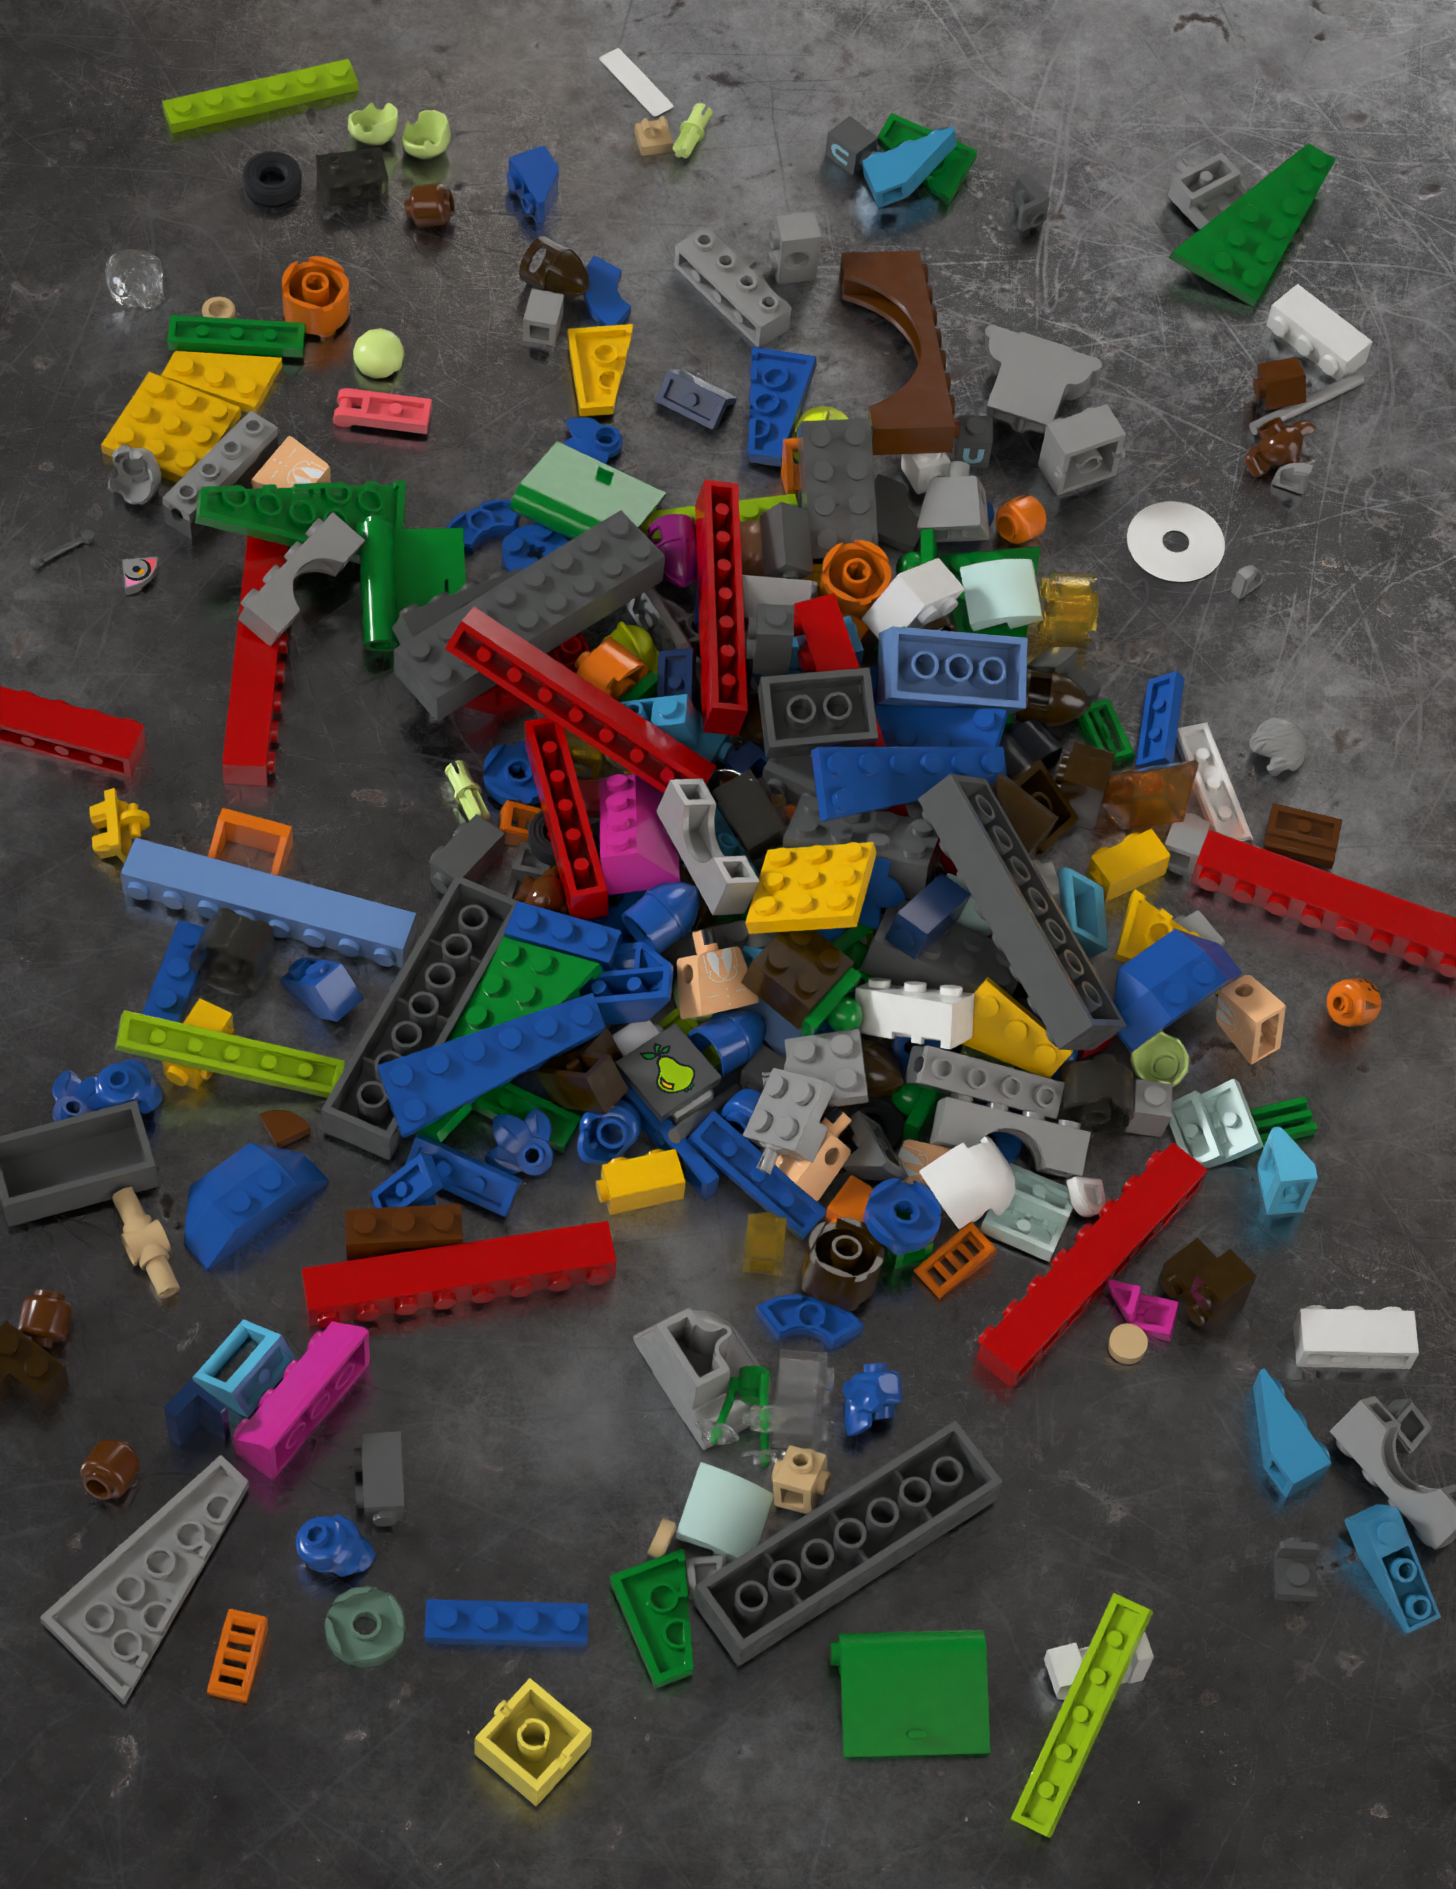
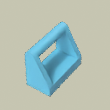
[1058,868,1108,959]
[1257,1127,1318,1215]
[193,1320,298,1417]

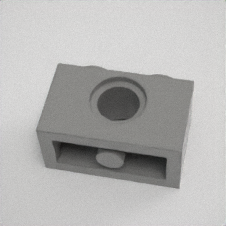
[767,211,822,284]

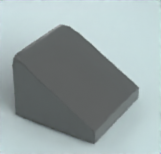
[1386,1399,1433,1454]

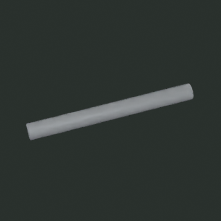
[1249,372,1364,435]

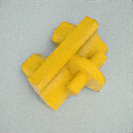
[89,788,150,863]

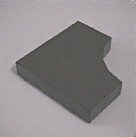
[874,473,921,553]

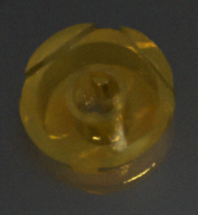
[1038,572,1099,644]

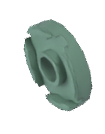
[324,1586,406,1668]

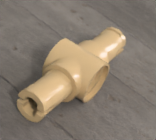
[112,1187,180,1299]

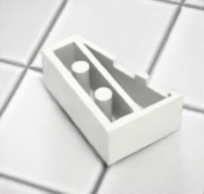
[855,978,975,1049]

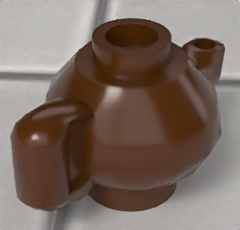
[1244,417,1317,478]
[514,866,568,914]

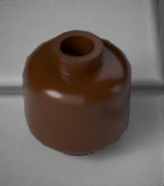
[405,183,455,229]
[18,1290,73,1349]
[80,1440,140,1500]

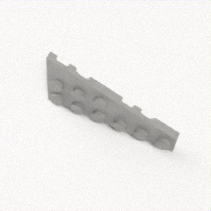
[40,1455,249,1705]

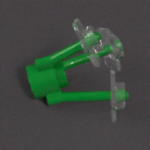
[695,1366,788,1468]

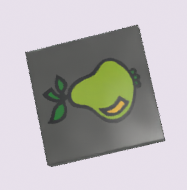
[615,1023,721,1122]

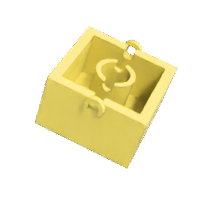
[474,1678,592,1807]

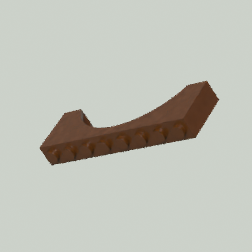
[839,250,960,455]

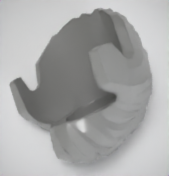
[108,445,161,505]
[1249,718,1307,776]

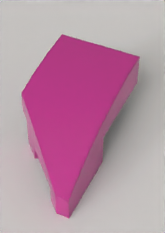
[1108,1279,1179,1342]

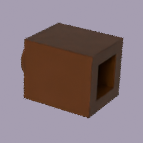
[1253,357,1306,410]

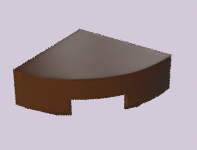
[260,1110,311,1148]

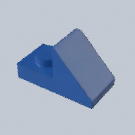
[370,1153,443,1208]

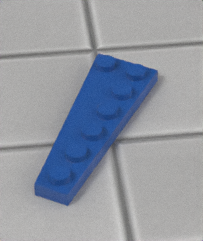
[874,705,1008,747]
[811,747,1007,822]
[377,993,606,1138]

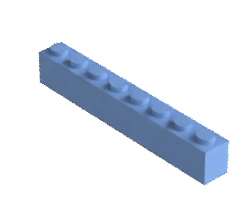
[120,837,417,968]

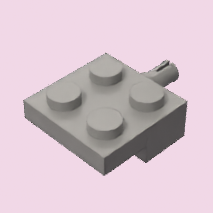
[1167,152,1248,230]
[762,1029,869,1116]
[743,1067,835,1175]

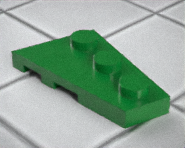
[877,113,978,206]
[610,1548,694,1689]

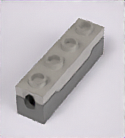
[162,411,279,540]
[905,1046,1065,1119]

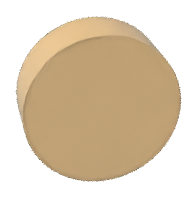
[202,297,236,319]
[1108,1323,1148,1364]
[647,1517,677,1558]

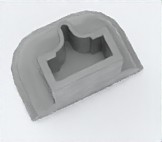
[985,325,1102,434]
[633,1307,761,1450]

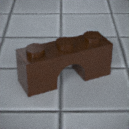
[345,1204,463,1261]

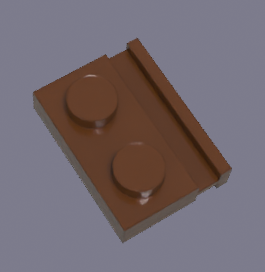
[1262,803,1343,869]

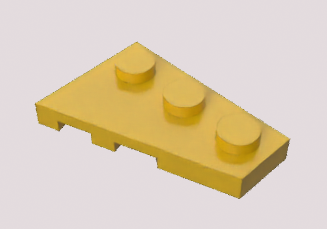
[567,324,634,417]
[161,351,282,413]
[1113,889,1221,995]
[962,977,1073,1079]

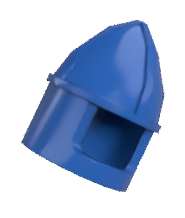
[621,882,700,955]
[688,1009,766,1078]

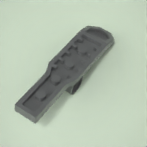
[626,587,702,714]

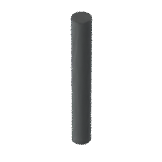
[668,1084,742,1143]

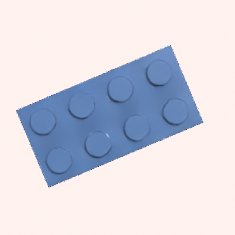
[877,626,1028,714]

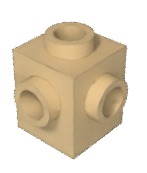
[772,1445,832,1514]

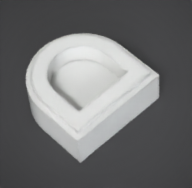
[1066,1176,1106,1218]

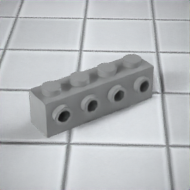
[674,226,792,348]

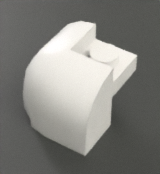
[919,1136,1015,1229]

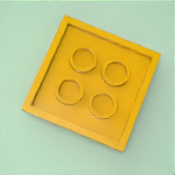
[101,372,241,483]
[745,842,877,934]

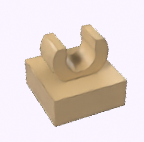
[634,116,673,156]

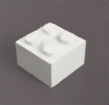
[862,558,965,639]

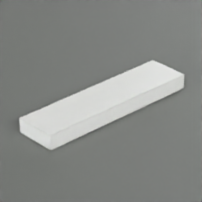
[1176,722,1253,844]

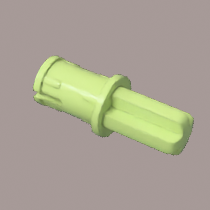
[672,103,713,158]
[445,760,490,821]

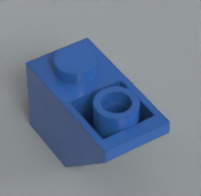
[506,145,559,225]
[280,957,364,1022]

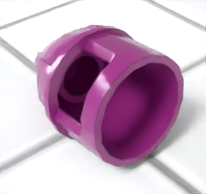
[647,514,697,588]

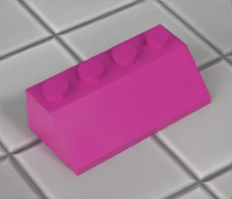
[599,774,680,895]
[233,1322,370,1481]

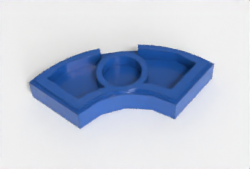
[584,255,631,326]
[446,499,521,555]
[756,1294,864,1350]

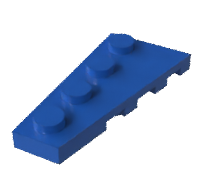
[748,347,817,467]

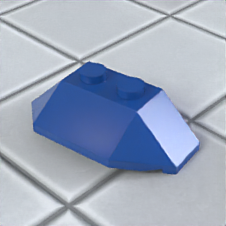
[1113,929,1242,1053]
[578,942,673,1025]
[184,1142,329,1272]

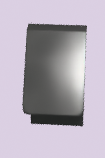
[1027,646,1101,701]
[842,1110,908,1181]

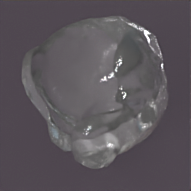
[104,249,164,309]

